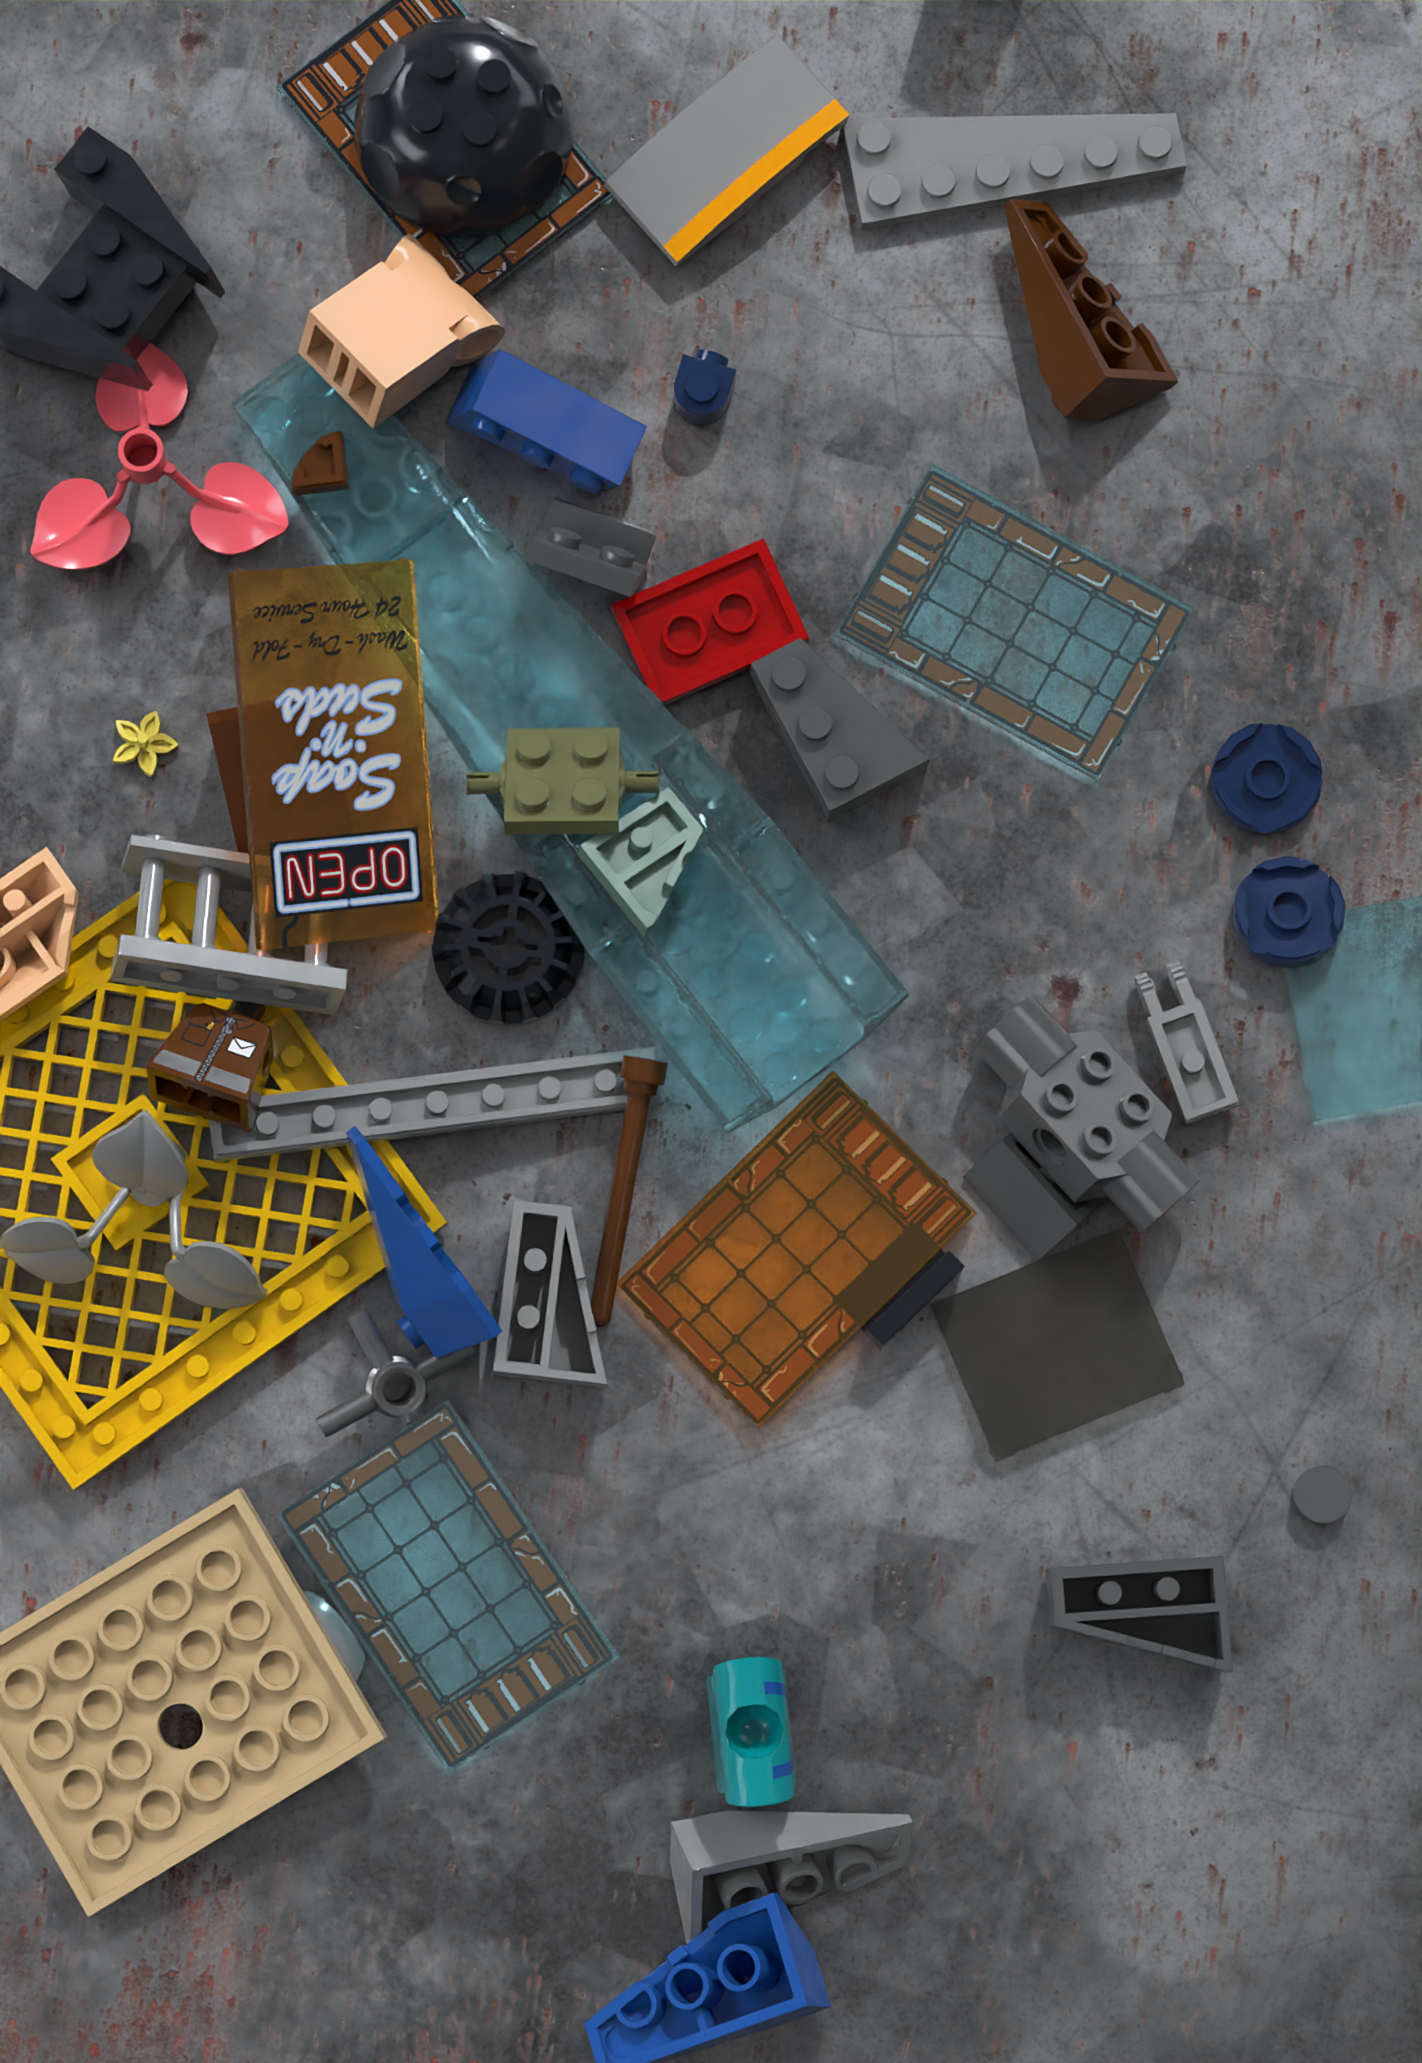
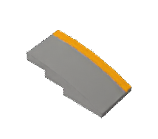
[604,34,850,266]

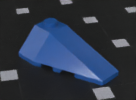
[346,1126,503,1358]

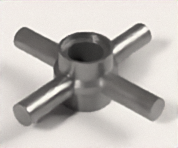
[315,1306,477,1466]

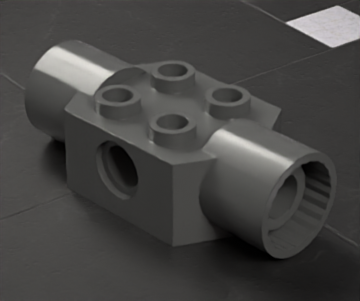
[973,995,1201,1234]

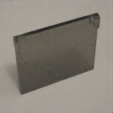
[930,1228,1185,1462]

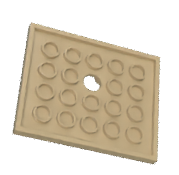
[0,1488,388,1917]

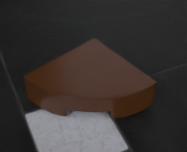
[292,431,350,496]

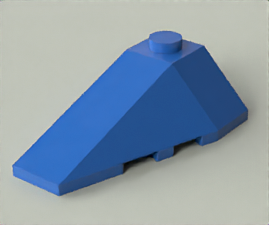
[584,1893,831,2063]

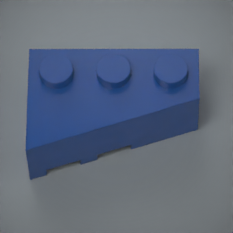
[445,349,647,494]

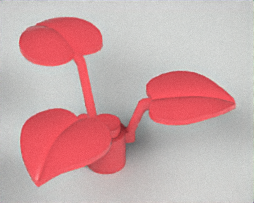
[30,343,289,570]

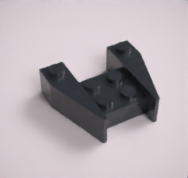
[0,126,225,391]

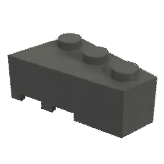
[750,638,930,822]
[1045,1556,1233,1673]

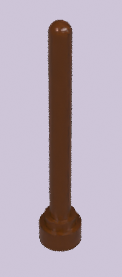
[591,1055,668,1327]

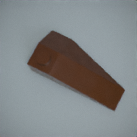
[1004,199,1179,420]

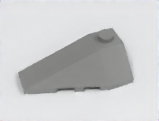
[670,1810,913,1944]

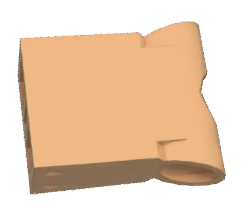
[298,233,505,429]

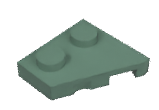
[577,787,704,937]

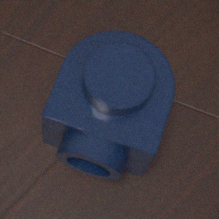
[674,349,736,426]

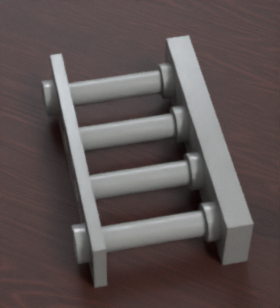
[110,835,348,1016]

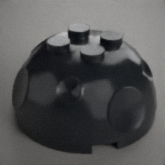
[354,15,573,239]

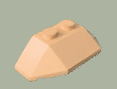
[0,847,79,1022]

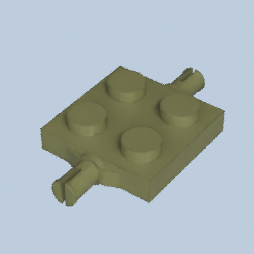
[466,727,660,835]

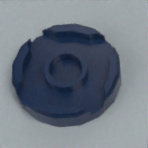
[1210,723,1323,835]
[1232,856,1346,968]

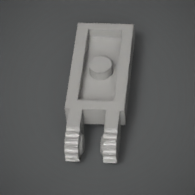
[1134,961,1240,1126]

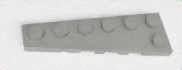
[842,113,1187,230]

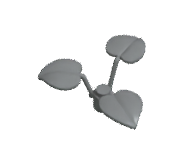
[0,1110,268,1309]

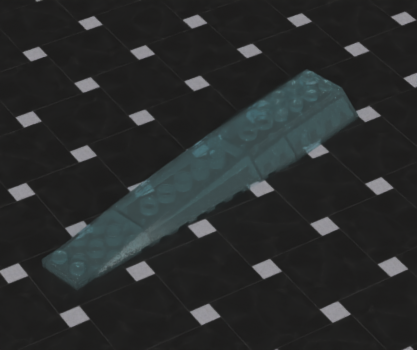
[232,353,909,1133]

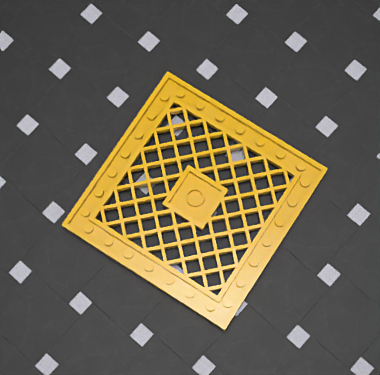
[0,879,448,1491]

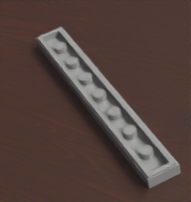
[208,1046,665,1162]

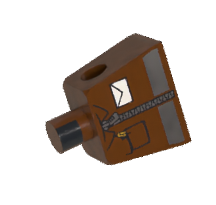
[147,1000,273,1132]

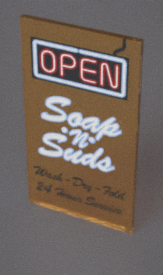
[227,557,439,952]

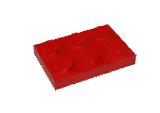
[611,538,809,709]

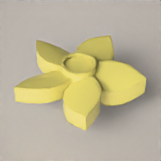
[113,711,179,778]

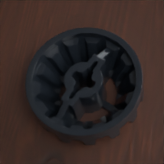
[432,871,585,1027]

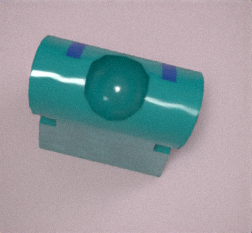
[706,1657,797,1807]

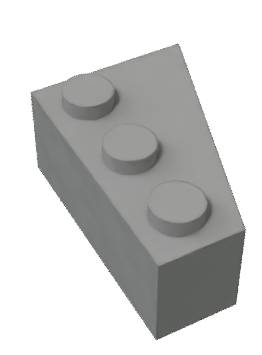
[493,1200,607,1388]

